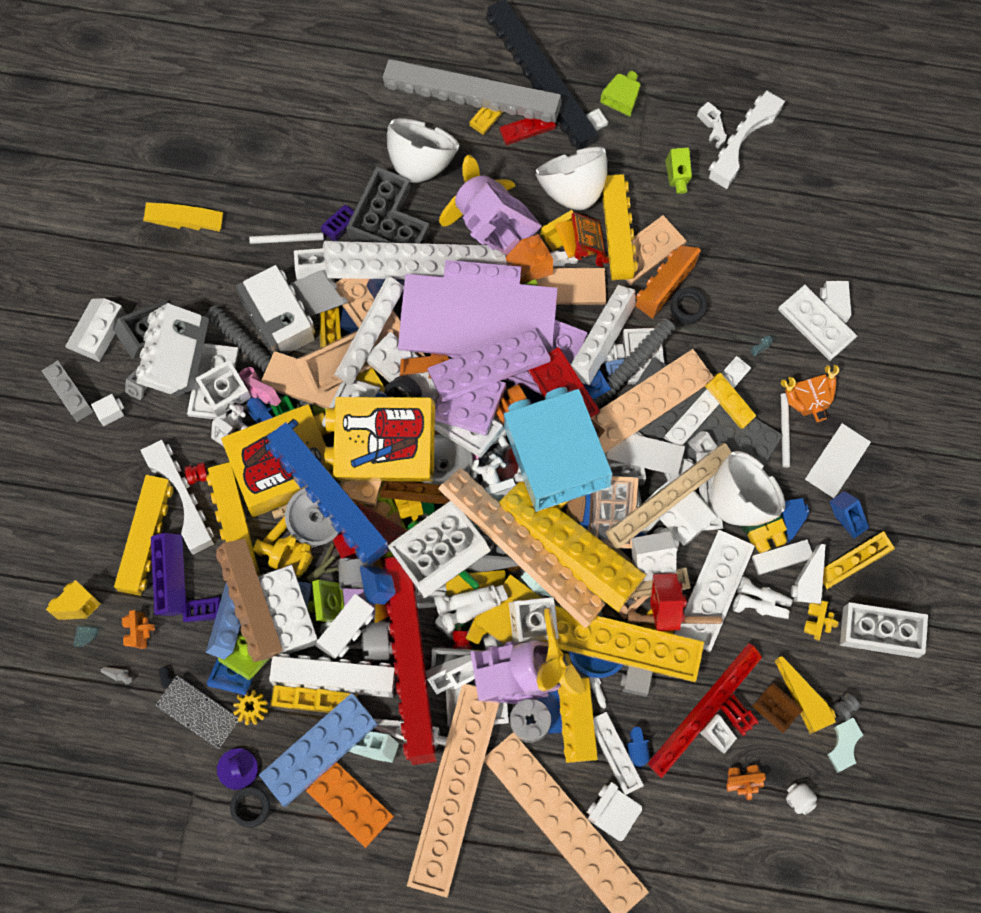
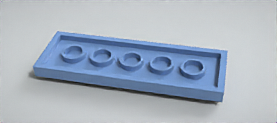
[259,693,378,807]

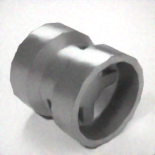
[832,693,861,721]

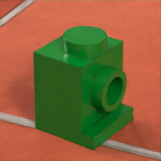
[270,396,294,417]

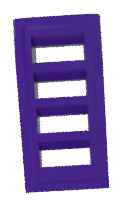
[321,205,354,241]
[183,597,221,622]

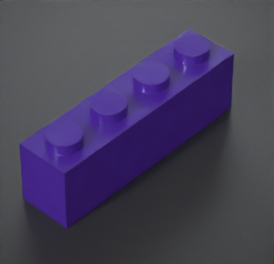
[151,533,186,616]

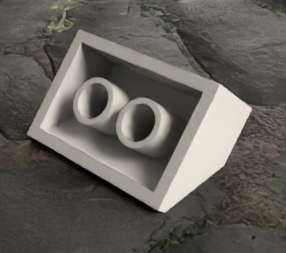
[65,298,126,362]
[646,473,718,546]
[316,594,374,659]

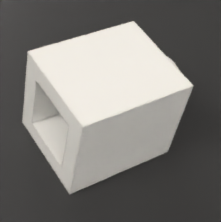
[91,394,124,426]

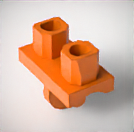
[122,610,155,649]
[726,765,766,800]

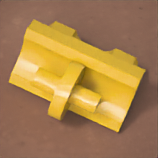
[804,601,839,640]

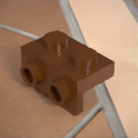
[752,683,803,733]

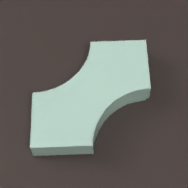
[827,718,863,773]

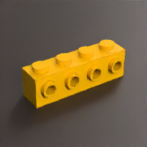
[558,678,598,763]

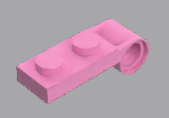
[239,367,281,406]

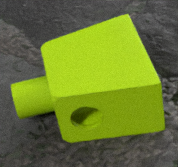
[600,71,641,116]
[665,147,692,194]

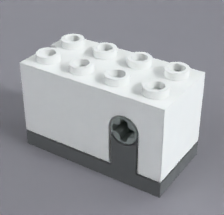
[235,265,315,355]
[136,303,209,397]

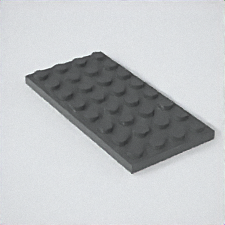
[633,357,783,469]

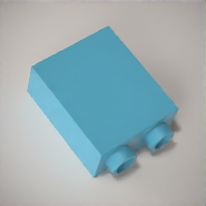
[504,387,612,512]

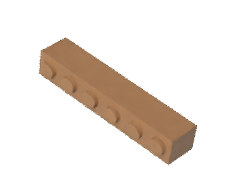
[216,539,283,662]

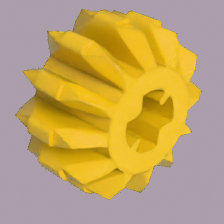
[233,690,268,725]

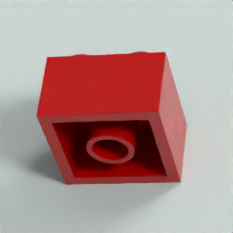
[650,573,686,631]

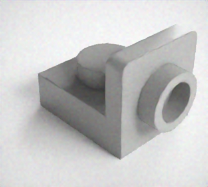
[125,369,147,400]

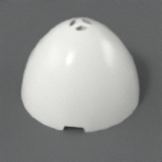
[387,118,459,183]
[536,147,607,210]
[711,451,785,526]

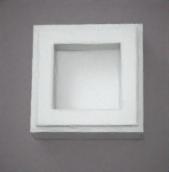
[586,108,608,130]

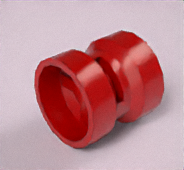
[185,462,208,485]
[452,631,472,650]

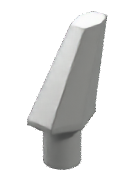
[101,667,132,684]

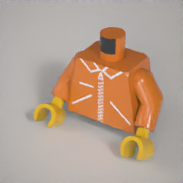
[781,365,839,422]

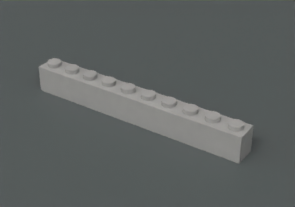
[383,59,561,123]

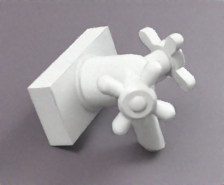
[470,454,516,495]

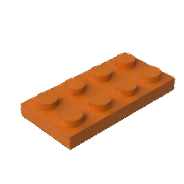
[306,762,394,848]

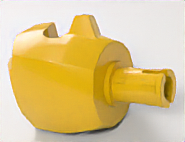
[253,535,313,578]

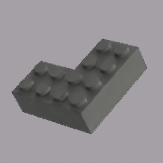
[346,167,430,244]

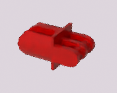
[719,694,759,736]

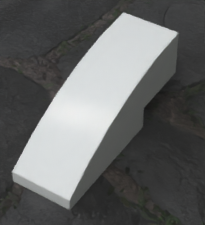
[426,655,475,694]

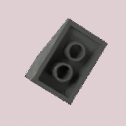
[113,300,168,359]

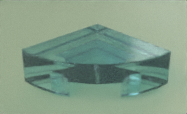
[751,335,773,356]
[73,626,98,647]

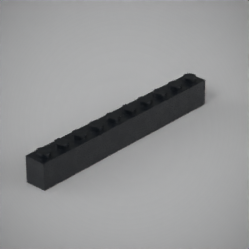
[486,0,598,150]

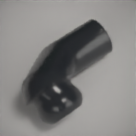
[159,667,174,690]

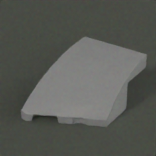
[290,270,348,316]

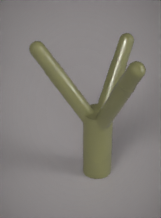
[306,543,339,583]

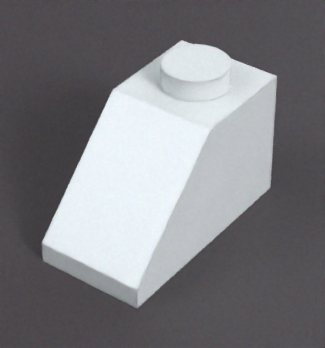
[820,281,851,322]

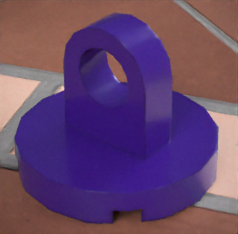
[217,748,258,790]

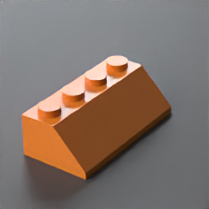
[635,245,701,319]

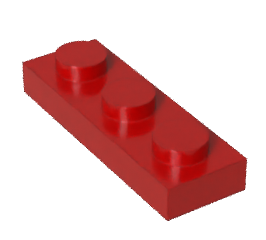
[499,118,556,146]

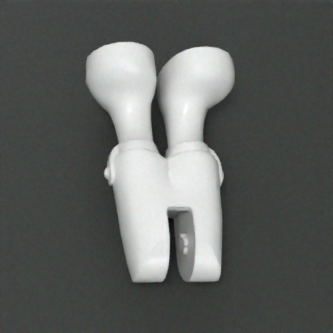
[733,577,792,619]

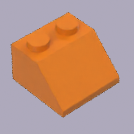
[506,234,553,284]

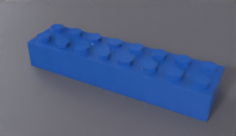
[267,422,388,566]

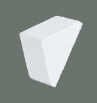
[700,715,737,754]

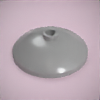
[423,434,473,485]
[285,488,339,546]

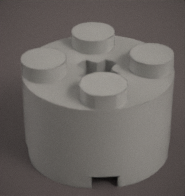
[338,558,377,591]
[360,621,393,663]
[510,699,551,743]

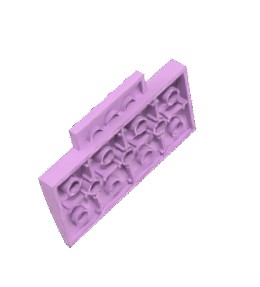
[398,260,557,356]

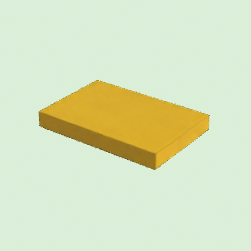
[475,575,542,646]

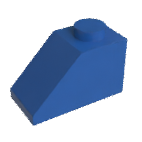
[830,491,869,539]
[780,498,809,543]
[360,566,395,604]

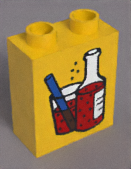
[324,397,435,482]
[221,404,340,518]

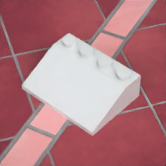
[388,501,490,598]

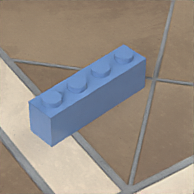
[206,582,240,659]

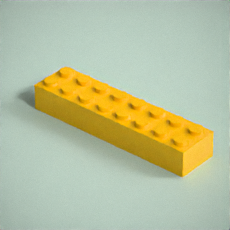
[499,482,646,611]

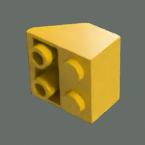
[46,580,101,620]

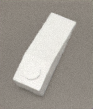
[791,544,825,604]

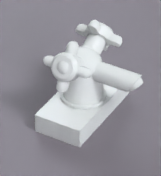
[211,404,248,447]

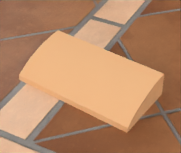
[295,330,372,394]

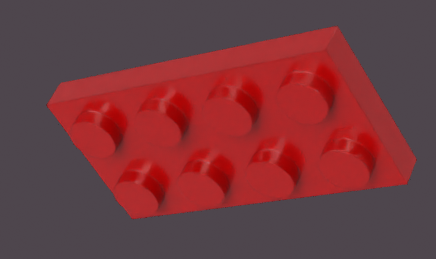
[527,347,600,418]

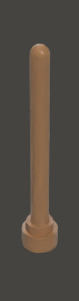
[627,611,723,625]

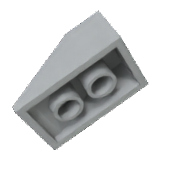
[465,526,519,572]

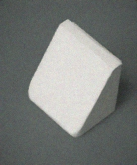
[688,431,718,453]

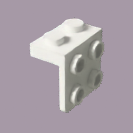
[587,782,642,841]

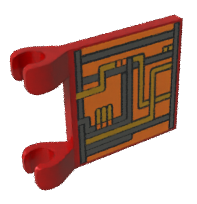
[571,212,609,267]

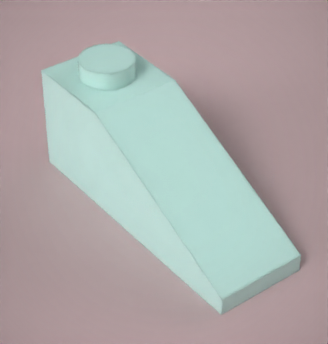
[348,732,399,763]

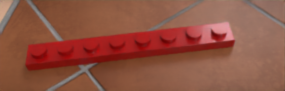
[648,643,762,778]

